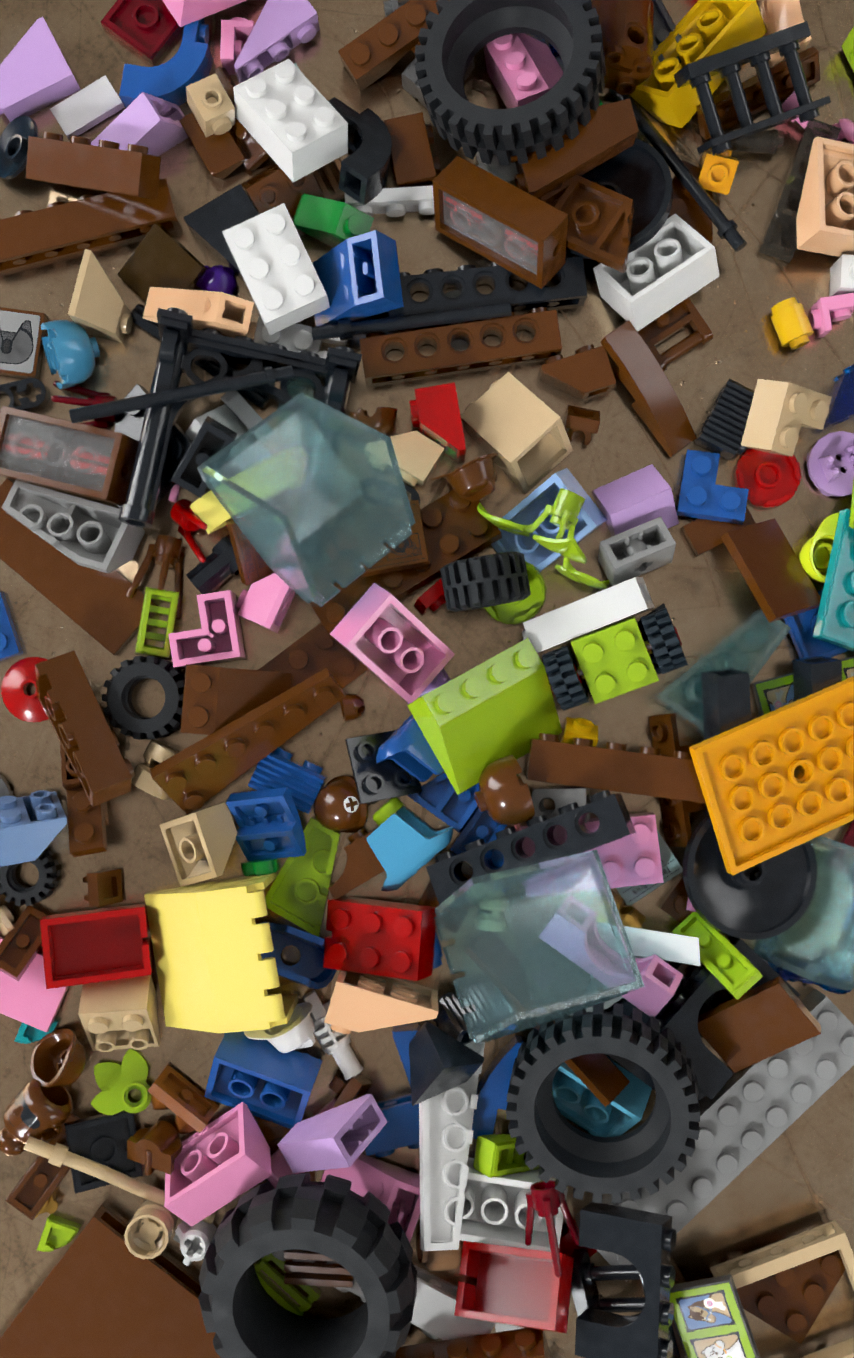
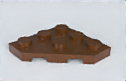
[727,1250,846,1344]

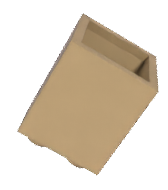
[461,372,573,494]

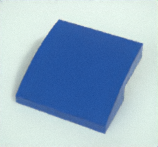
[226,787,307,861]

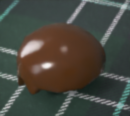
[344,407,398,441]

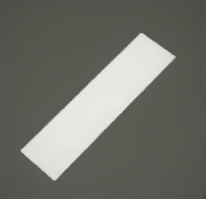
[597,922,700,966]

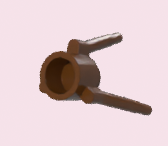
[126,535,185,620]

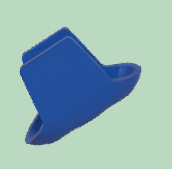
[376,715,444,782]
[259,922,337,989]

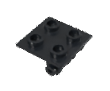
[345,730,422,805]

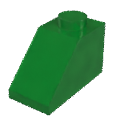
[293,193,374,248]

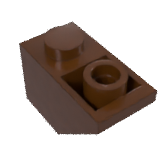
[538,344,617,401]

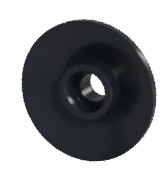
[0,115,38,180]

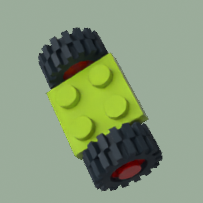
[542,608,688,711]

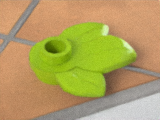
[91,1049,151,1115]

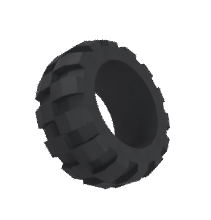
[198,1172,417,1358]

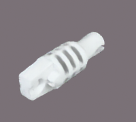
[303,990,364,1080]

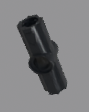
[186,534,239,594]

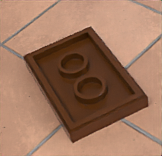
[721,518,821,623]
[698,976,821,1073]

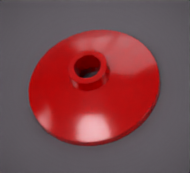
[1,657,48,722]

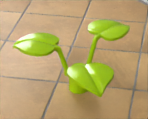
[477,488,610,589]

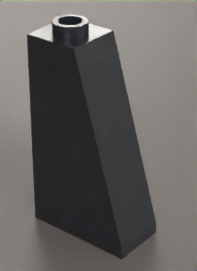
[183,184,259,282]

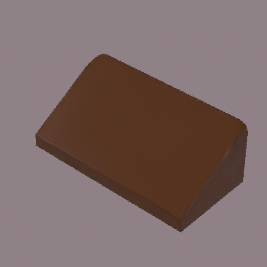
[179,112,247,179]

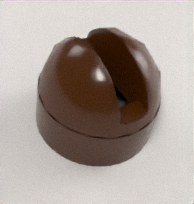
[340,694,365,721]

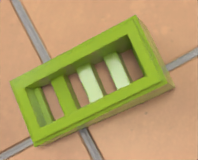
[135,587,179,659]
[473,1134,540,1178]

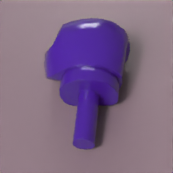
[196,265,238,295]

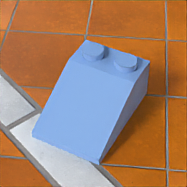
[491,468,607,572]

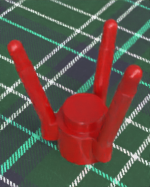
[170,499,227,563]

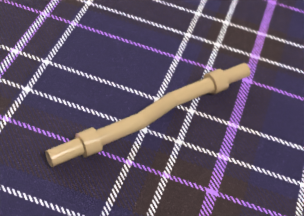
[24,1136,216,1224]

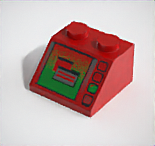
[409,382,466,463]

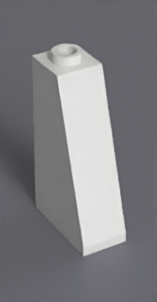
[522,577,655,653]

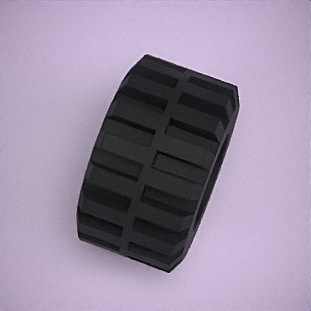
[440,552,531,612]
[102,656,185,740]

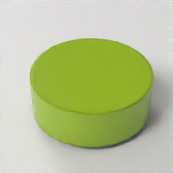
[372,797,404,826]

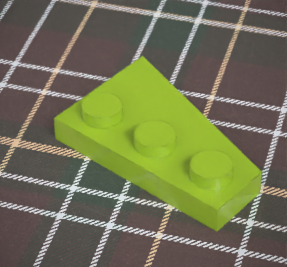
[265,817,341,937]

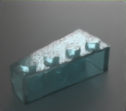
[650,609,791,737]

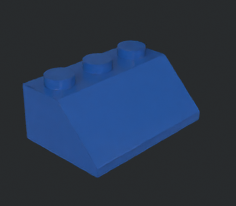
[204,1031,323,1129]

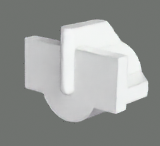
[173,1221,217,1266]

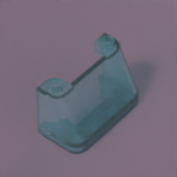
[753,836,854,990]

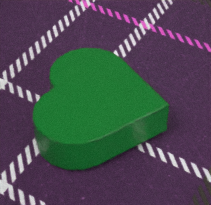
[241,858,281,876]

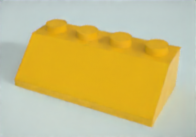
[629,0,767,128]

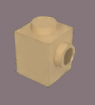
[186,73,235,138]

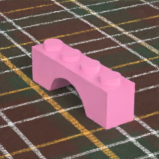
[540,894,683,1017]

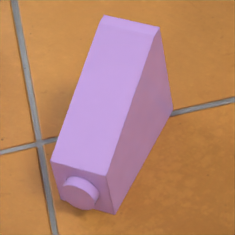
[0,17,81,122]
[91,92,188,157]
[277,1094,387,1173]

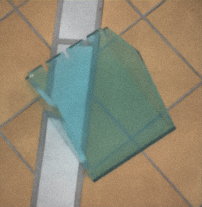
[197,392,415,607]
[434,850,645,1044]

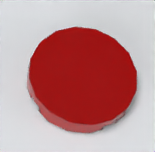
[733,448,802,509]

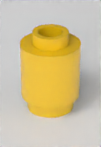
[771,297,814,350]

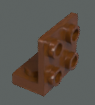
[241,164,325,236]

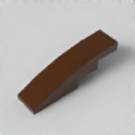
[600,320,696,457]

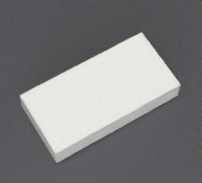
[50,75,125,141]

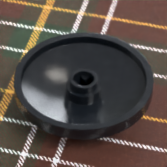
[566,139,673,259]
[683,815,817,940]

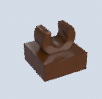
[565,405,600,445]
[83,869,123,907]
[328,1074,373,1107]

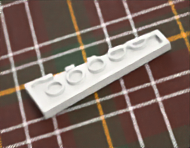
[419,1037,486,1251]

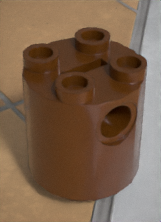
[591,0,654,95]

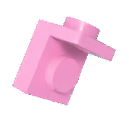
[220,17,255,75]
[809,293,854,338]

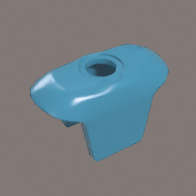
[367,807,453,892]

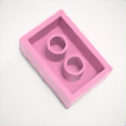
[330,583,455,704]

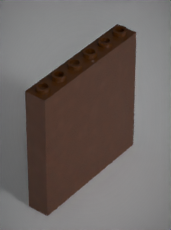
[0,1204,221,1358]

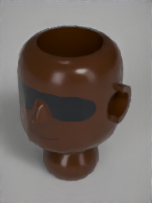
[0,1078,73,1156]

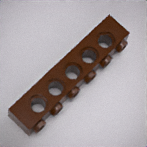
[359,307,562,386]

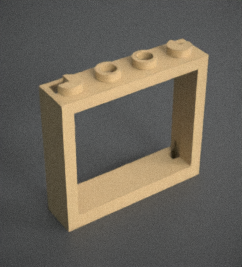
[710,1220,854,1358]

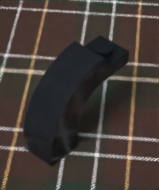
[328,97,392,206]

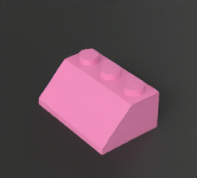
[484,33,563,109]
[164,1102,272,1226]

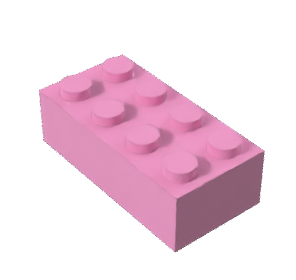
[519,812,664,897]

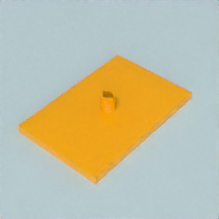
[689,676,854,876]

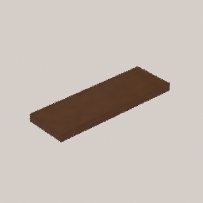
[0,478,158,656]

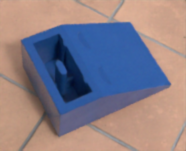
[312,230,404,326]

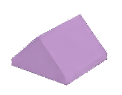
[592,464,679,536]

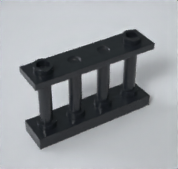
[674,21,831,156]
[571,1248,683,1358]

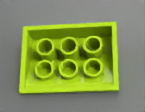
[407,638,562,795]

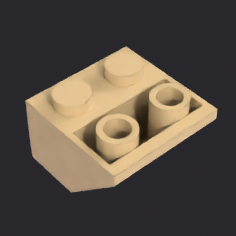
[78,975,160,1052]

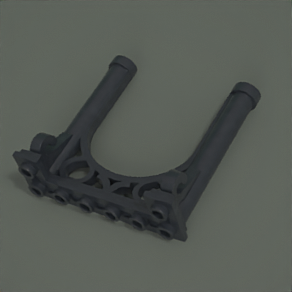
[118,307,362,563]

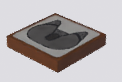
[0,307,48,380]

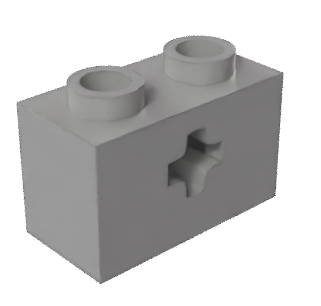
[598,517,676,586]

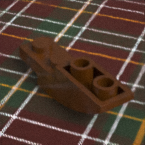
[60,743,109,857]

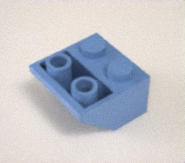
[0,790,67,867]

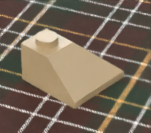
[68,249,133,343]
[159,802,238,887]

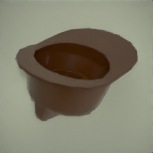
[429,452,498,502]

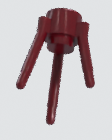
[51,381,117,429]
[525,1180,579,1278]

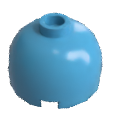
[41,320,100,390]

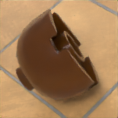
[474,755,535,826]

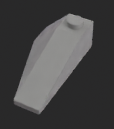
[1,480,145,573]

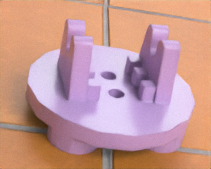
[807,431,854,497]

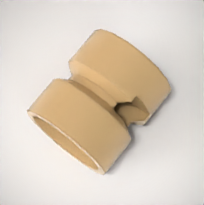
[131,739,180,800]
[124,1200,177,1259]

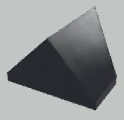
[409,1021,485,1106]

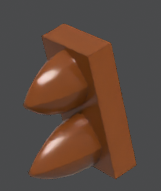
[148,1065,220,1135]

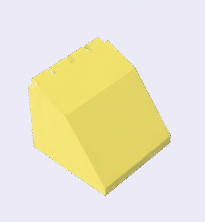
[144,872,299,1033]

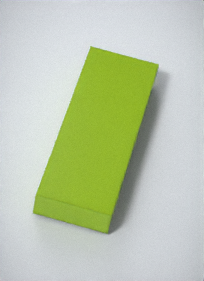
[672,912,763,1000]

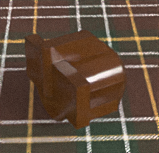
[127,1121,183,1176]

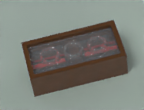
[433,156,568,289]
[0,406,139,506]

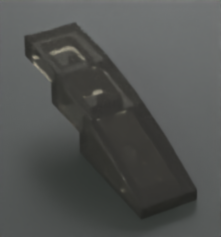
[759,119,841,263]

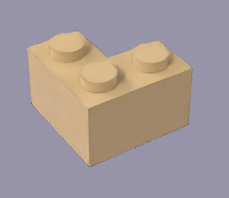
[741,379,832,457]

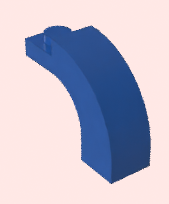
[119,18,213,108]

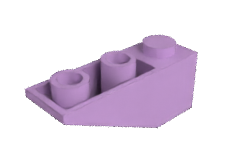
[234,0,320,83]

